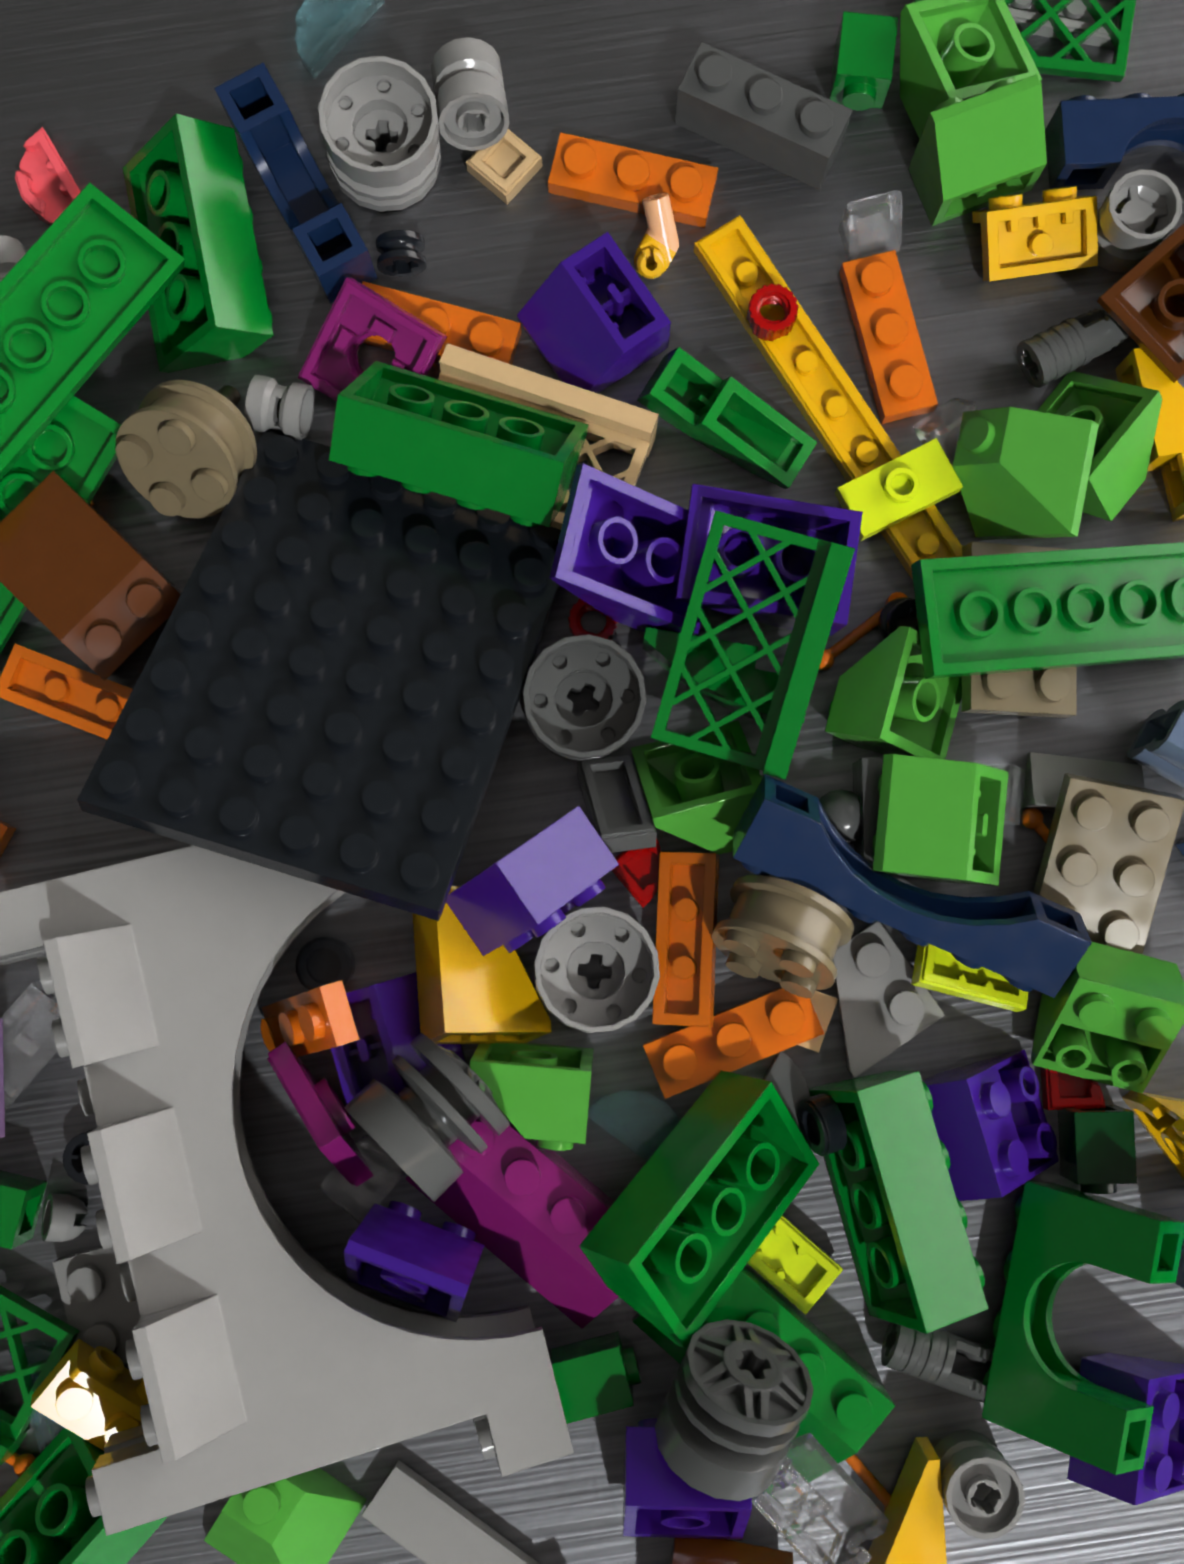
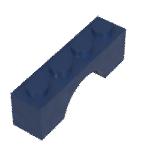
[214,62,378,304]
[1045,93,1184,190]

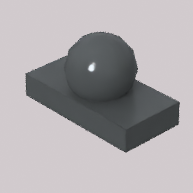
[577,755,657,853]
[819,757,883,866]

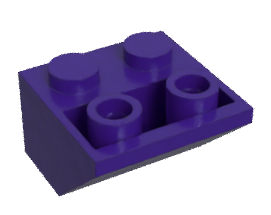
[517,232,671,393]
[331,972,467,1117]
[923,1049,1059,1201]
[1067,1353,1184,1505]

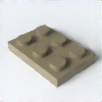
[961,541,1077,718]
[1033,773,1184,954]

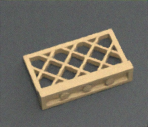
[438,343,659,530]

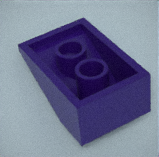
[549,463,704,635]
[675,484,863,636]
[344,1201,485,1322]

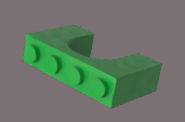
[982,1181,1184,1475]

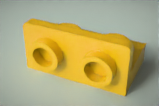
[972,186,1098,282]
[31,1339,149,1451]

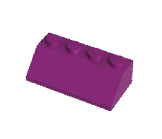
[405,1110,619,1329]

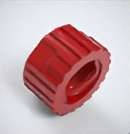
[746,284,799,342]
[568,599,618,640]

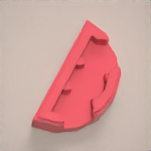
[15,127,81,225]

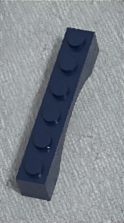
[733,774,1092,998]

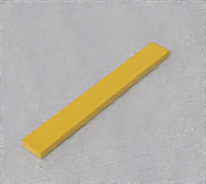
[693,215,963,581]

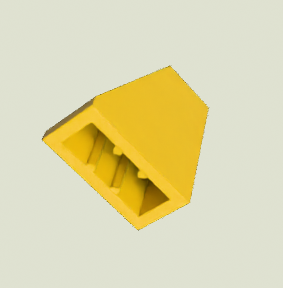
[412,886,552,1044]

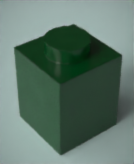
[1058,1105,1137,1194]

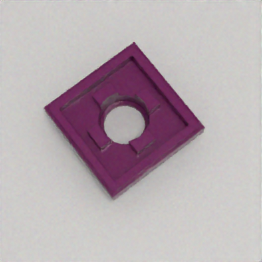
[297,277,447,402]
[267,1042,374,1187]

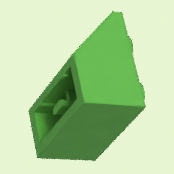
[908,74,1047,226]
[873,754,1009,886]
[1031,941,1184,1093]

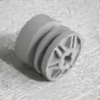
[318,56,442,212]
[534,907,660,1033]

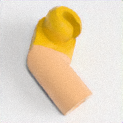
[634,193,679,279]

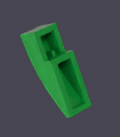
[637,347,817,489]
[643,627,806,725]

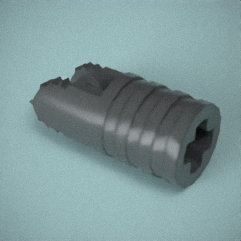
[1017,309,1128,388]
[881,1322,994,1403]

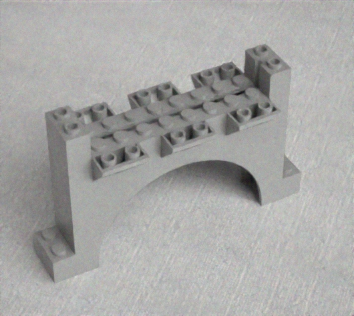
[0,845,574,1536]

